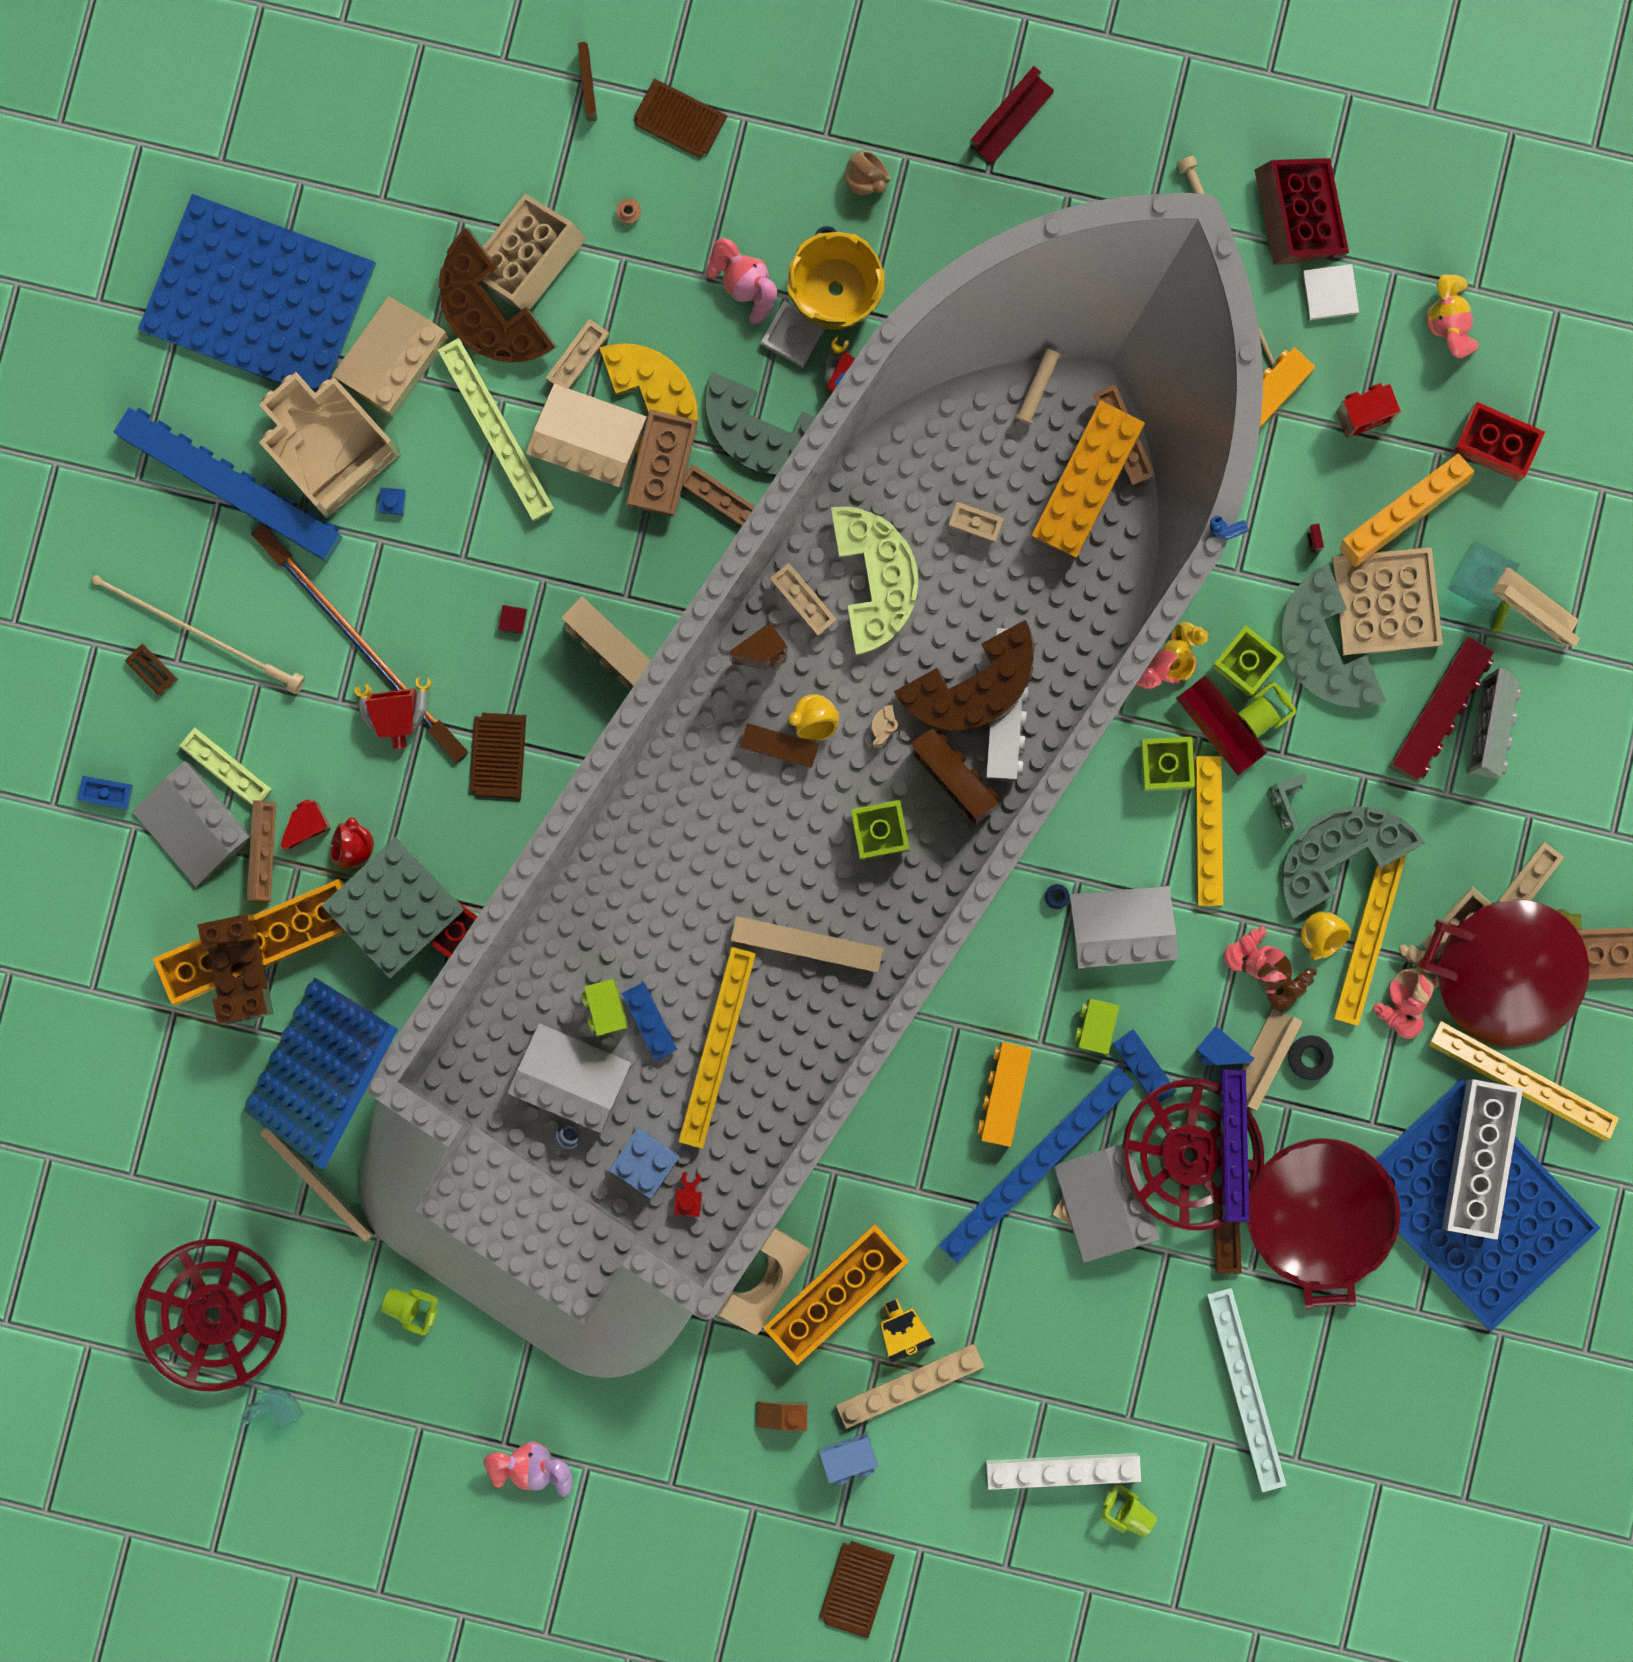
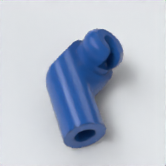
[1209,516,1249,540]

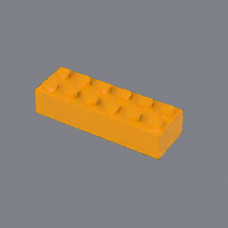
[1032,400,1145,559]
[763,1223,909,1365]

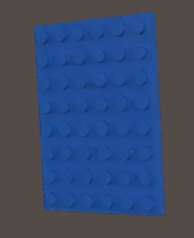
[138,194,376,393]
[244,977,398,1169]
[1375,1079,1600,1331]

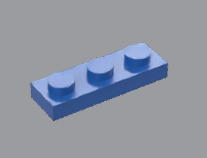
[622,982,678,1061]
[1112,1029,1177,1103]

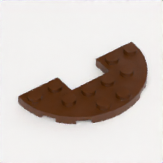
[439,228,557,363]
[893,620,1035,731]

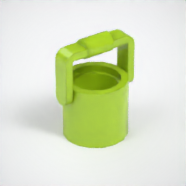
[1238,682,1296,738]

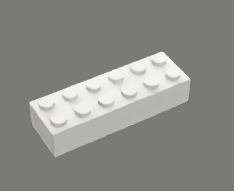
[1442,1079,1523,1240]

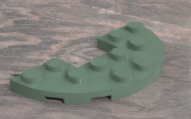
[706,372,816,476]
[1282,564,1386,707]
[1283,806,1425,919]

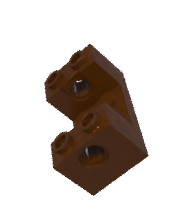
[197,914,274,1025]

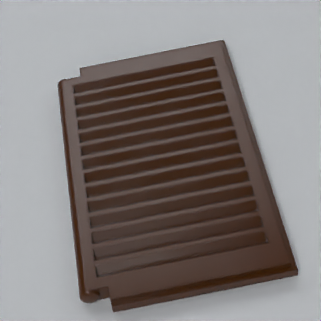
[634,78,728,159]
[469,712,527,799]
[819,1541,895,1638]

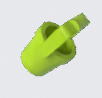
[381,1288,438,1335]
[1101,1484,1157,1538]

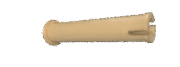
[1014,349,1060,424]

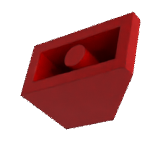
[281,799,331,851]

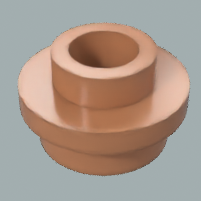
[616,199,641,224]

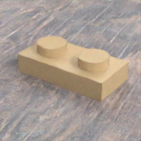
[948,502,1004,543]

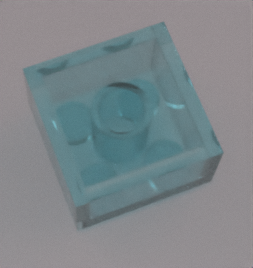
[1448,541,1520,612]

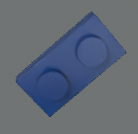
[77,776,133,810]

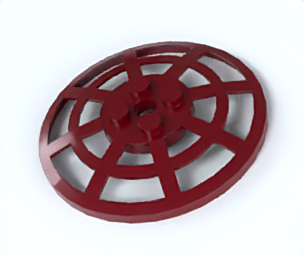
[1122,1079,1264,1231]
[135,1239,288,1392]

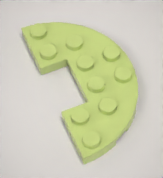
[831,507,918,655]

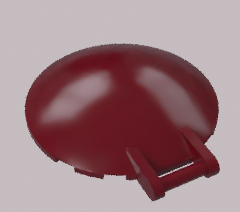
[1417,899,1590,1046]
[1248,1138,1400,1310]

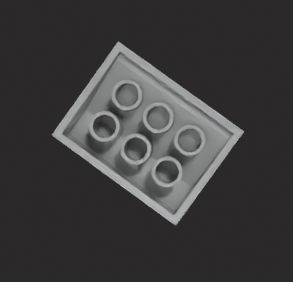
[1467,668,1521,780]
[132,761,251,887]
[1070,886,1179,969]
[508,1023,631,1133]
[1053,1144,1160,1263]

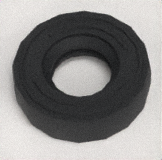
[1288,1035,1334,1080]

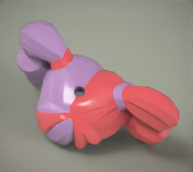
[483,1441,572,1497]

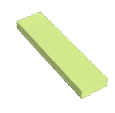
[179,727,272,806]

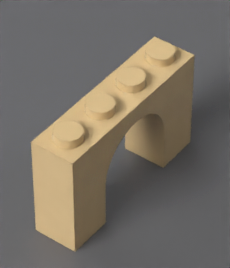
[717,1227,811,1336]

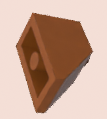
[757,1401,808,1431]

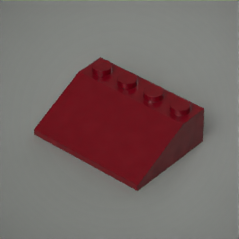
[1254,158,1349,265]

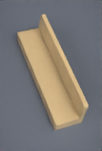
[1491,567,1580,647]
[1241,1009,1303,1111]

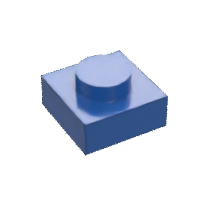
[378,487,406,515]

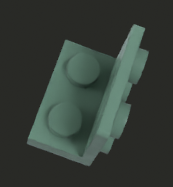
[1268,772,1308,833]

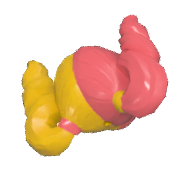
[1426,274,1479,358]
[1135,621,1208,689]

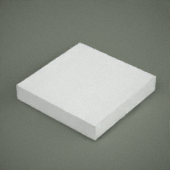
[1302,264,1359,321]
[760,301,826,368]

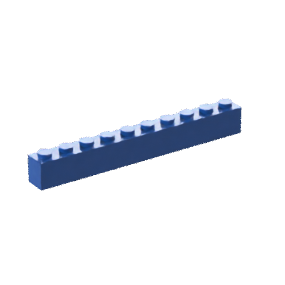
[113,407,343,563]
[938,1066,1135,1263]

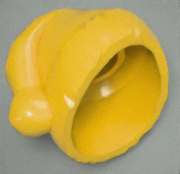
[788,694,839,741]
[1300,912,1352,960]

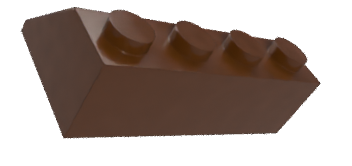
[910,728,999,826]

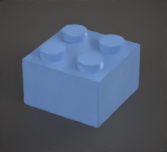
[609,1127,680,1199]
[819,1432,878,1485]

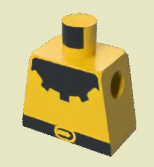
[880,1298,935,1363]

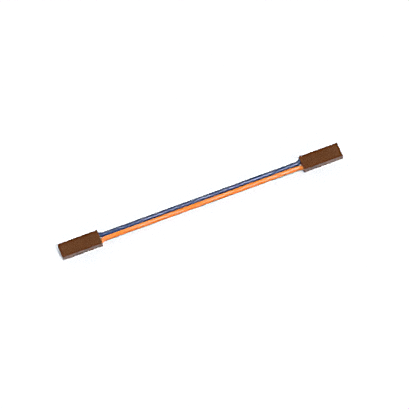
[251,524,469,763]

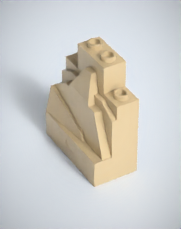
[259,372,401,519]

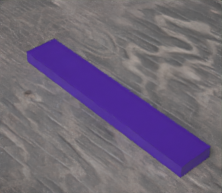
[1219,1069,1249,1222]

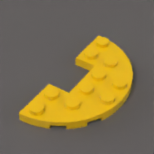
[600,344,698,455]

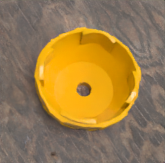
[787,232,885,330]

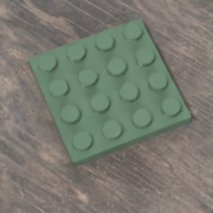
[321,837,465,979]

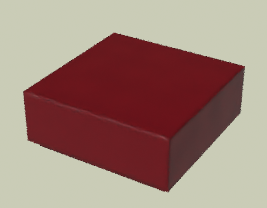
[1306,523,1324,553]
[498,605,528,634]

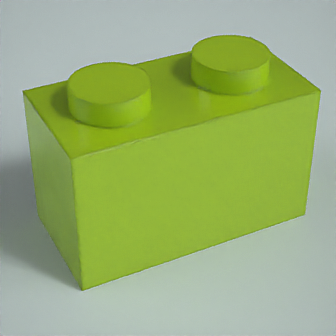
[1074,999,1119,1055]

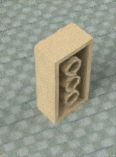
[561,596,651,691]

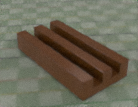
[125,643,178,697]

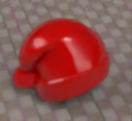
[330,817,374,869]

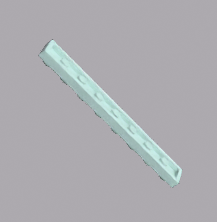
[1206,1288,1287,1492]

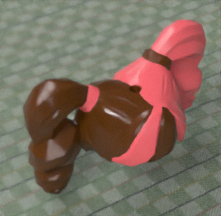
[1223,926,1317,1010]

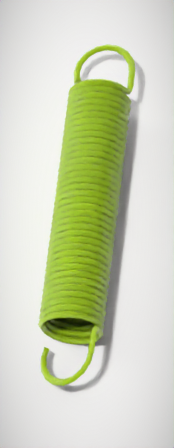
[1492,600,1511,640]

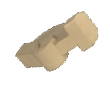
[872,705,898,748]

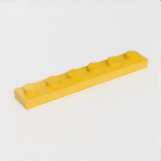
[1195,756,1223,906]

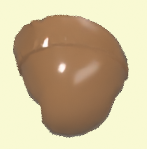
[844,150,891,196]

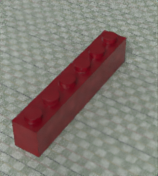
[1389,636,1494,782]

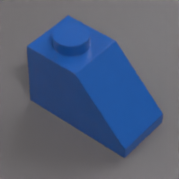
[1195,1026,1255,1067]

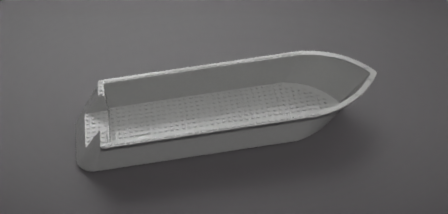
[359,193,1263,1378]

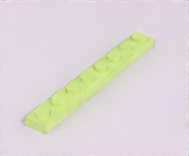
[438,338,555,522]

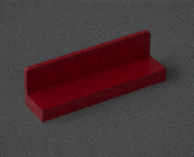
[970,66,1054,164]
[1176,675,1267,776]

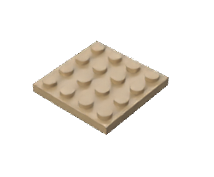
[1331,547,1443,656]

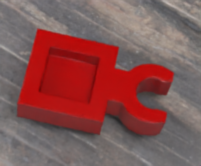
[674,1172,703,1217]

